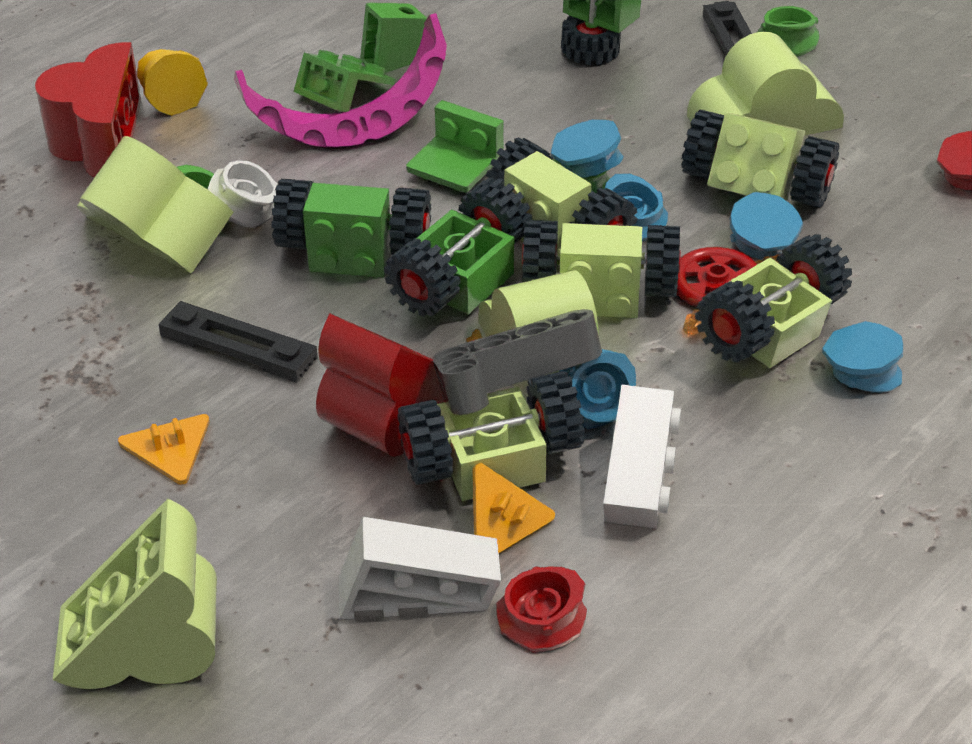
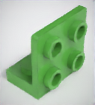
[293,49,396,112]
[406,100,504,193]

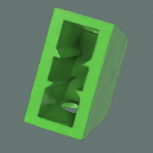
[360,3,427,74]

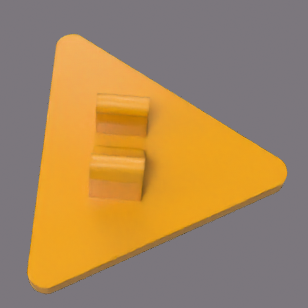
[118,414,210,485]
[473,463,555,554]

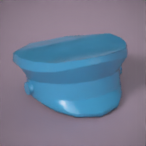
[551,119,624,177]
[605,173,668,242]
[729,192,803,260]
[822,321,904,393]
[559,349,636,430]

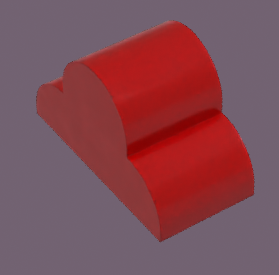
[35,42,141,178]
[316,313,445,457]

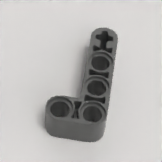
[433,309,603,415]

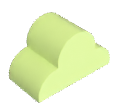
[687,32,844,136]
[77,136,234,274]
[478,270,599,409]
[53,499,217,689]

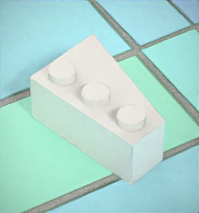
[603,385,681,529]
[339,517,501,620]

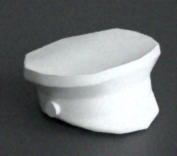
[207,160,277,229]

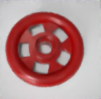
[677,247,757,308]

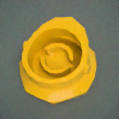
[137,49,208,116]

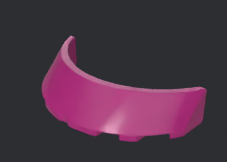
[234,13,447,148]

